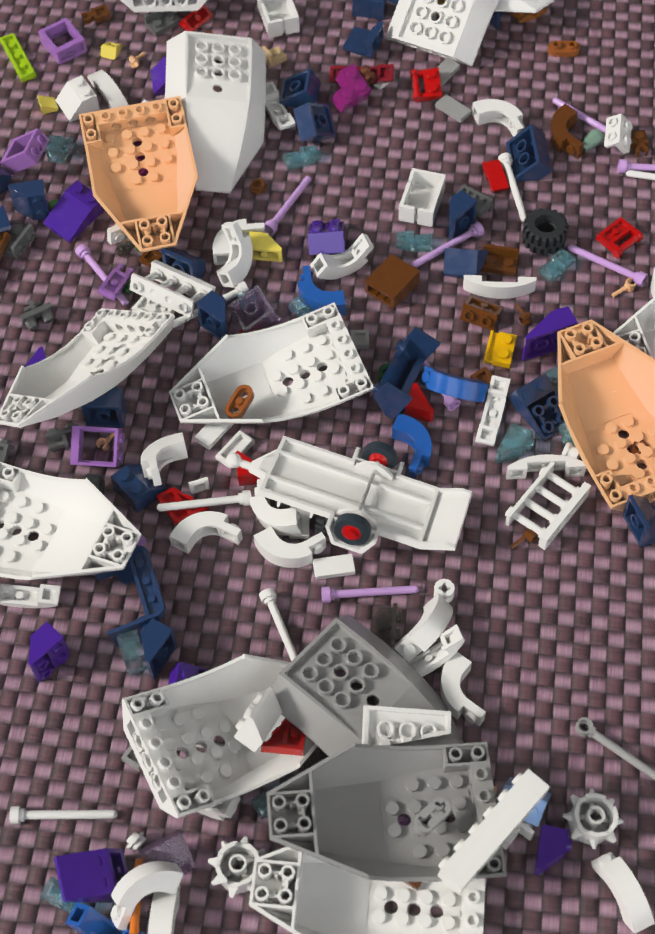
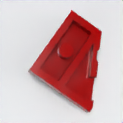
[156,487,209,526]

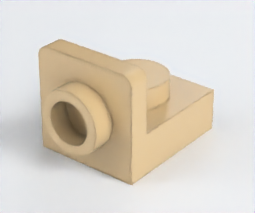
[261,46,287,68]

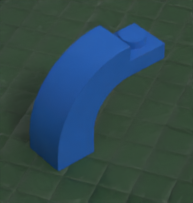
[298,265,346,316]
[420,366,489,402]
[392,413,432,480]
[65,902,145,934]

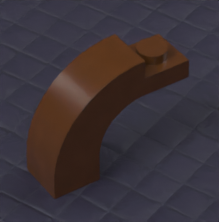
[550,103,584,159]

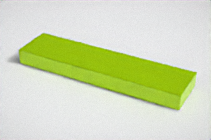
[0,33,37,82]

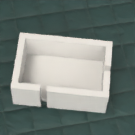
[257,0,300,38]
[399,168,446,227]

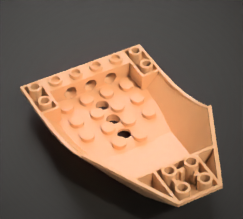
[79,96,198,252]
[557,319,655,512]

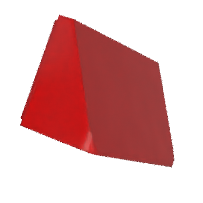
[179,4,214,32]

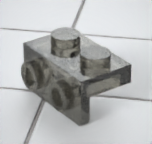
[371,603,401,649]

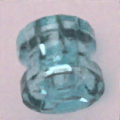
[288,296,311,318]

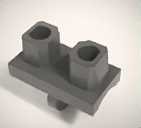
[20,299,54,332]
[45,422,79,452]

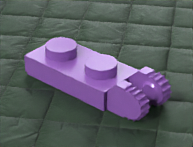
[98,263,134,301]

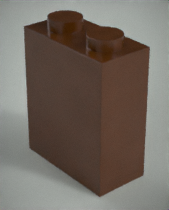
[365,254,420,309]

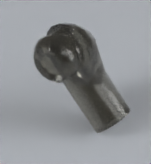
[116,239,135,257]

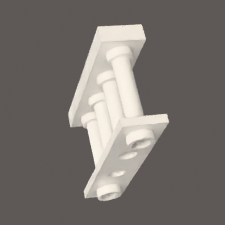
[129,260,216,318]
[505,461,591,550]

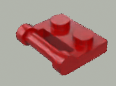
[410,67,443,102]
[596,217,644,258]

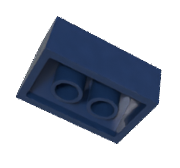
[506,124,552,182]

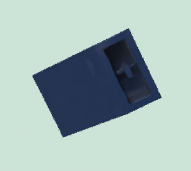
[508,373,567,441]

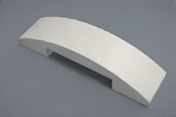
[87,70,128,109]
[265,81,296,130]
[463,275,537,299]
[475,375,511,446]
[506,454,586,480]
[0,582,61,608]
[403,624,465,677]

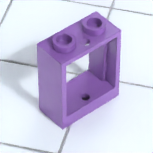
[38,18,87,65]
[0,128,50,174]
[70,426,125,467]

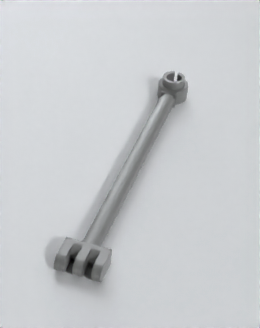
[575,717,655,780]

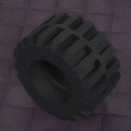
[522,208,568,256]

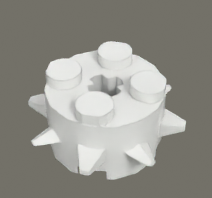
[563,789,624,849]
[208,836,266,898]

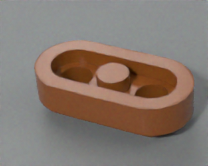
[547,40,580,57]
[225,385,254,419]

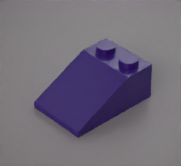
[43,180,104,243]
[522,306,578,362]

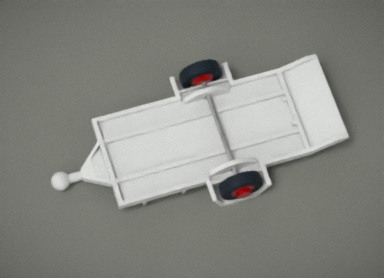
[226,436,472,554]

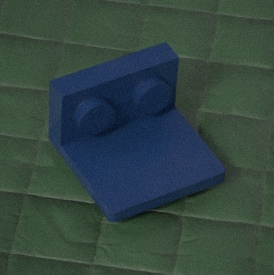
[343,21,384,58]

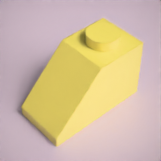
[249,231,283,262]

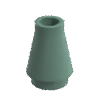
[582,129,604,153]

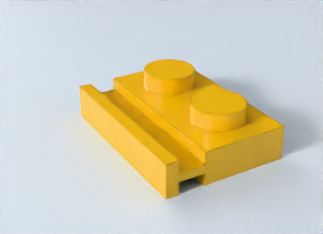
[483,330,517,369]

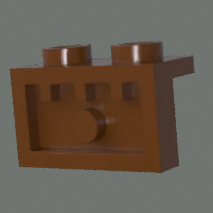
[481,244,519,276]
[460,295,504,330]

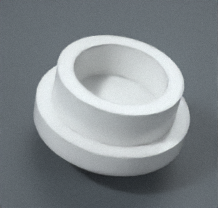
[126,831,147,852]

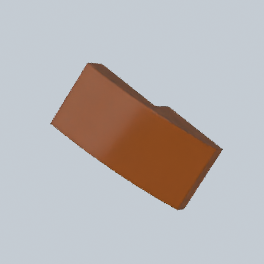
[511,7,547,23]

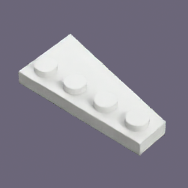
[362,705,451,746]

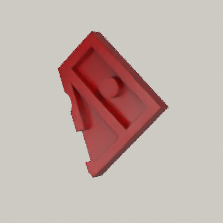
[261,718,306,756]

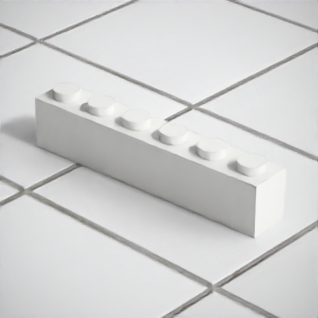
[438,769,550,895]

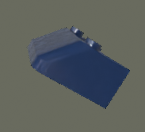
[372,326,441,420]
[93,545,166,647]

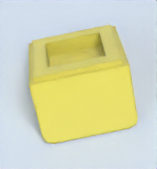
[101,42,122,60]
[37,95,59,115]

